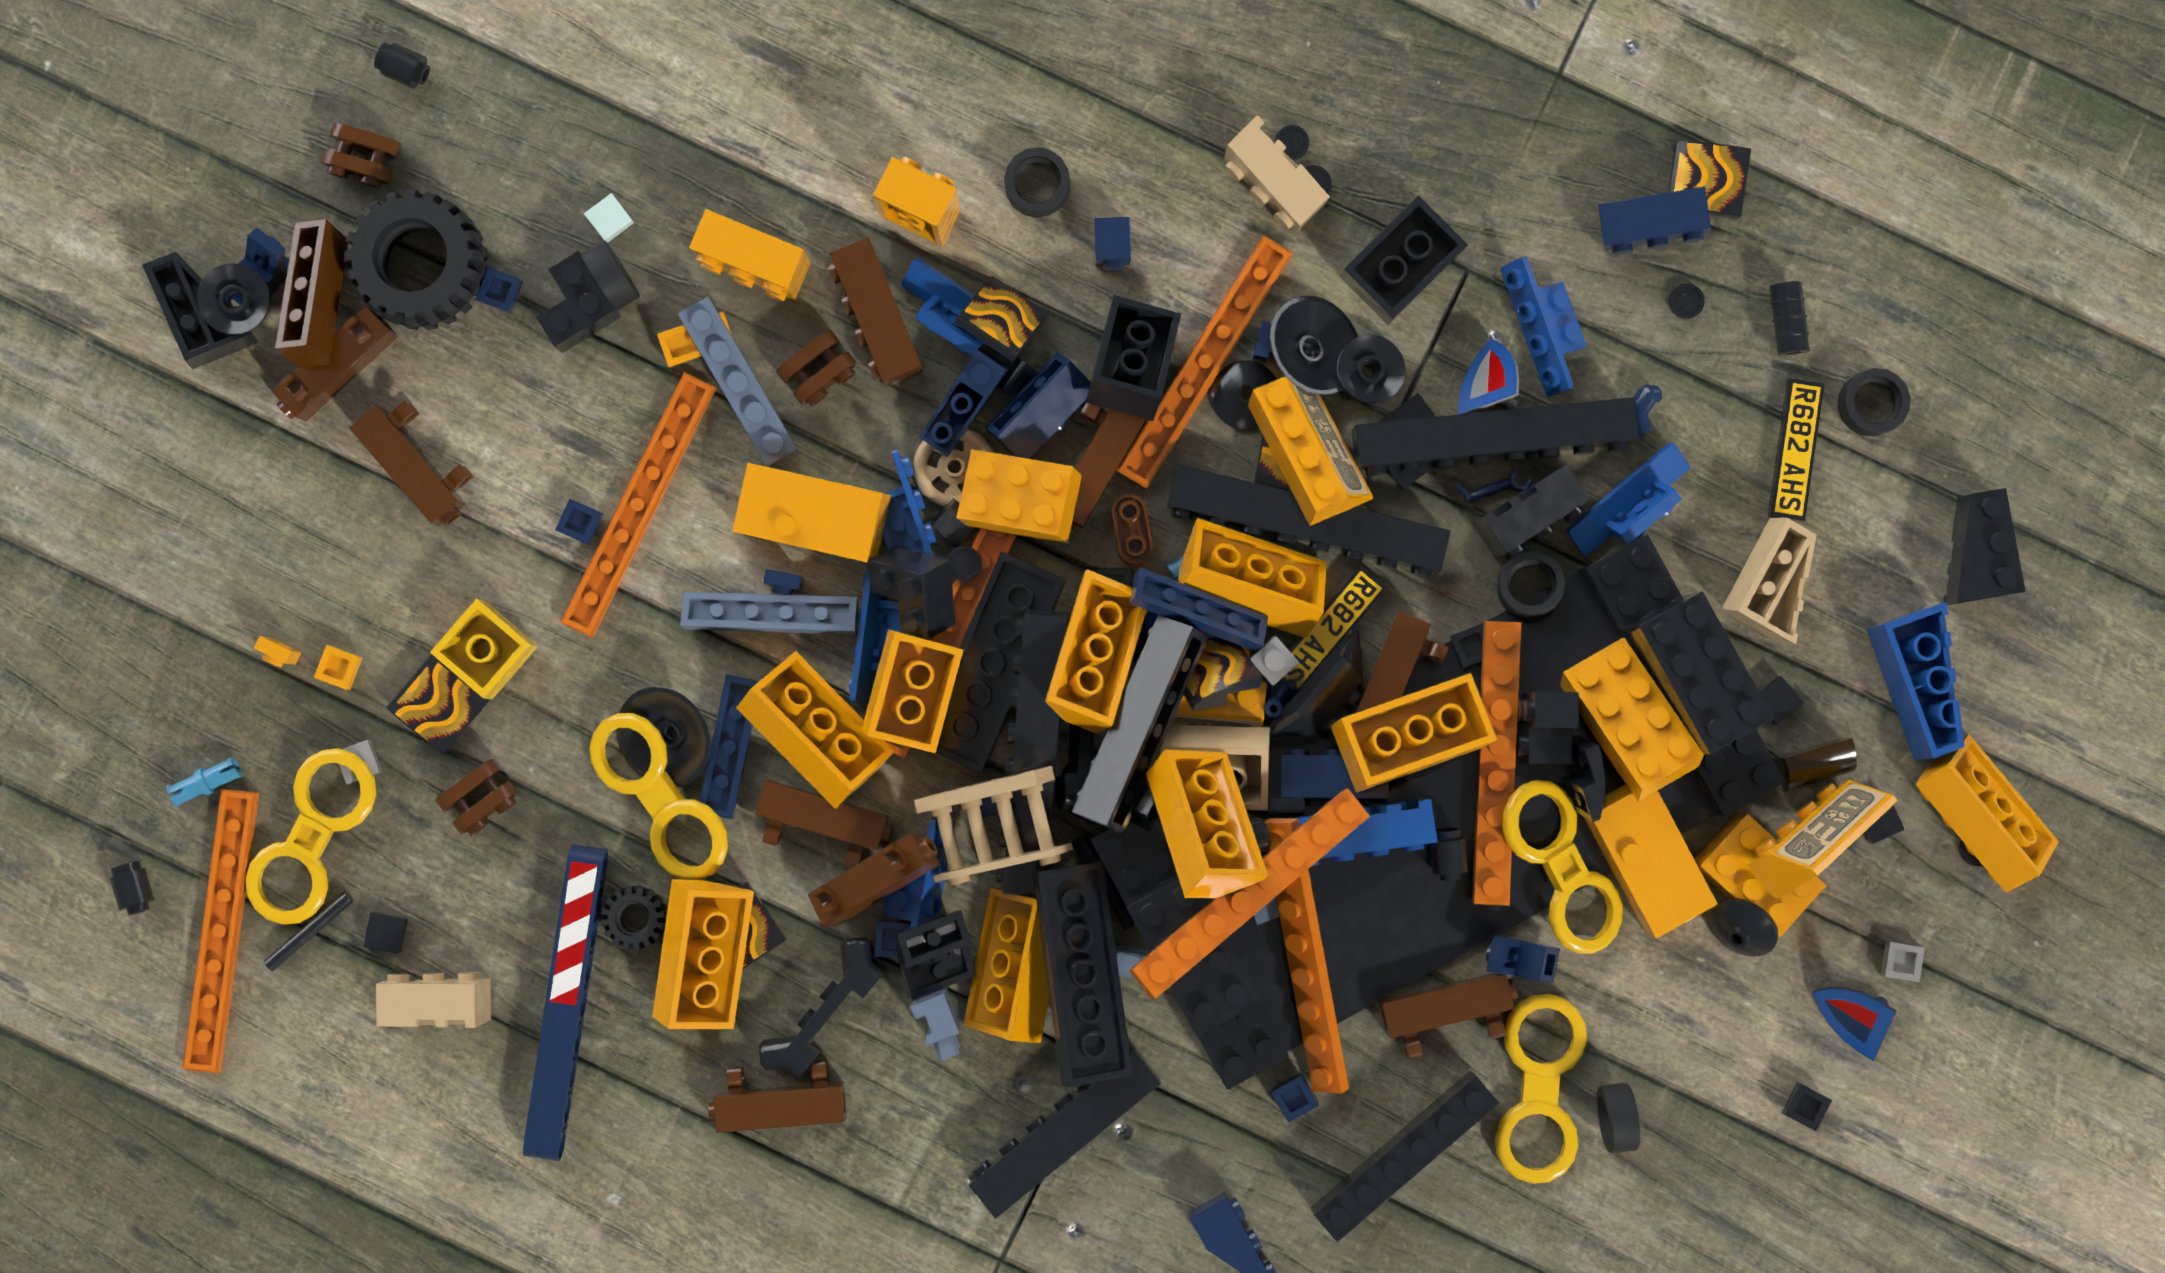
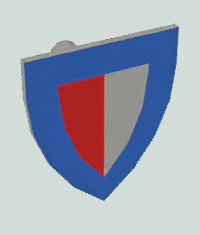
[1458,339,1519,414]

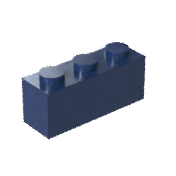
[1598,186,1711,255]
[985,352,1090,459]
[1281,749,1388,803]

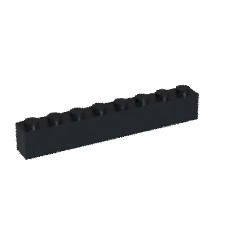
[1351,397,1639,476]
[1166,464,1451,578]
[997,609,1069,896]

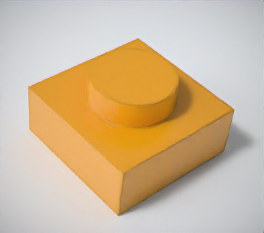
[254,636,302,667]
[314,645,363,690]

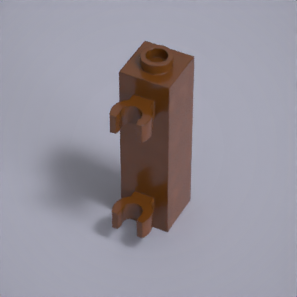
[272,306,398,422]
[349,401,474,526]
[1071,403,1146,530]
[1356,611,1449,713]
[755,780,893,868]
[808,833,940,926]
[1379,973,1518,1059]
[708,1059,847,1133]

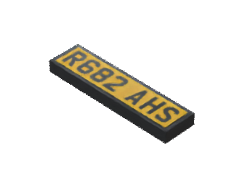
[1767,378,1825,522]
[1284,565,1388,693]

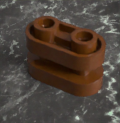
[321,122,401,189]
[776,330,857,407]
[1111,494,1153,567]
[435,759,518,836]

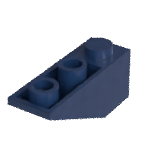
[919,349,1010,457]
[1188,1192,1276,1273]

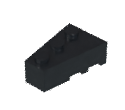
[142,251,259,370]
[1473,464,1589,560]
[1943,488,2026,605]

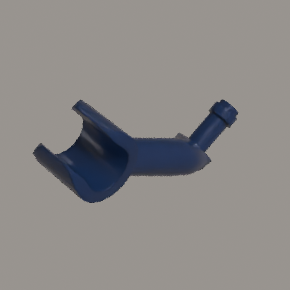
[1454,469,1532,503]

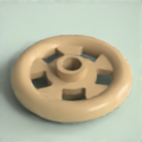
[913,429,994,508]

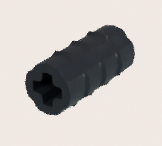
[1770,281,1810,356]

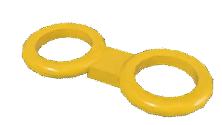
[589,713,728,880]
[245,748,377,925]
[1502,780,1623,954]
[1494,993,1587,1184]

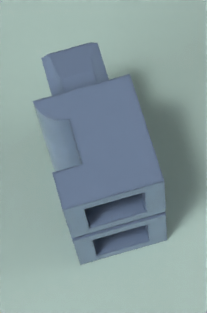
[910,987,961,1061]

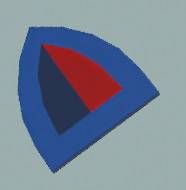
[1812,987,1897,1061]

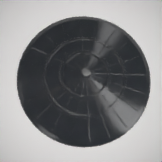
[1270,296,1358,395]
[617,686,710,787]

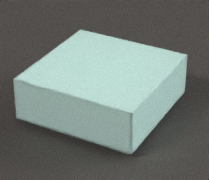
[584,193,634,243]

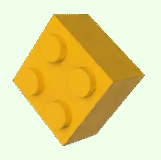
[430,598,538,699]

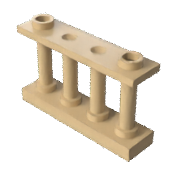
[914,766,1073,886]

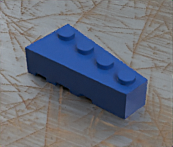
[1866,602,1965,761]
[1290,798,1438,866]

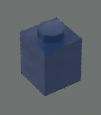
[1094,217,1131,271]

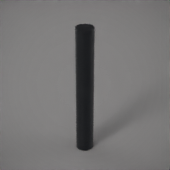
[264,891,354,971]

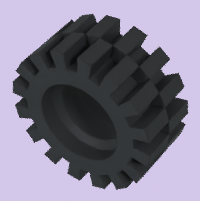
[601,885,668,951]

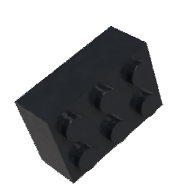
[1339,195,1468,325]
[1085,295,1181,421]

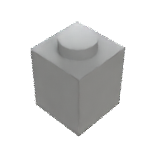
[1249,636,1299,686]

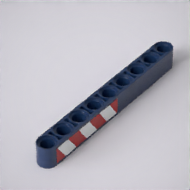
[523,844,609,1161]

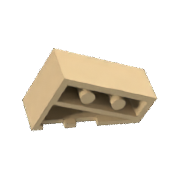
[1224,115,1330,233]
[1721,518,1816,645]
[376,972,491,1028]

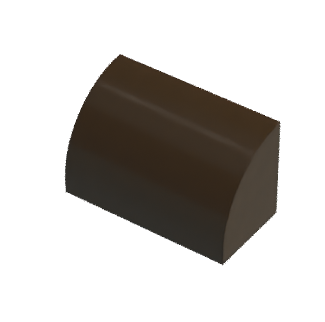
[1774,738,1857,792]

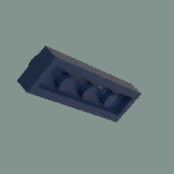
[1129,567,1268,652]
[700,674,759,819]

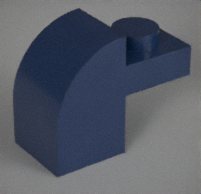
[232,228,289,305]
[1486,935,1560,983]

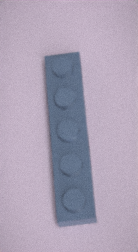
[678,296,798,466]
[680,592,859,635]

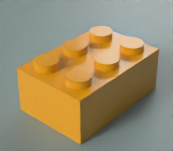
[873,157,961,247]
[689,209,811,302]
[956,449,1082,543]
[861,629,963,753]
[1694,813,1827,938]

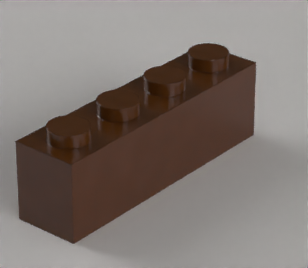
[275,219,348,368]
[827,237,924,386]

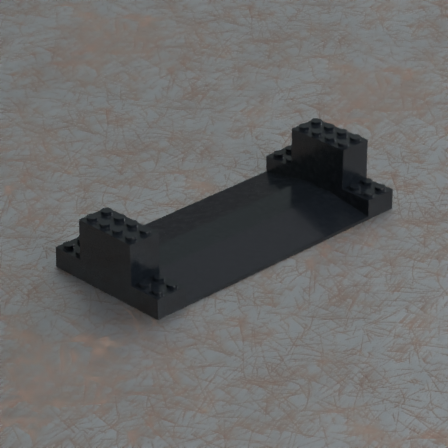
[1090,534,1786,1090]

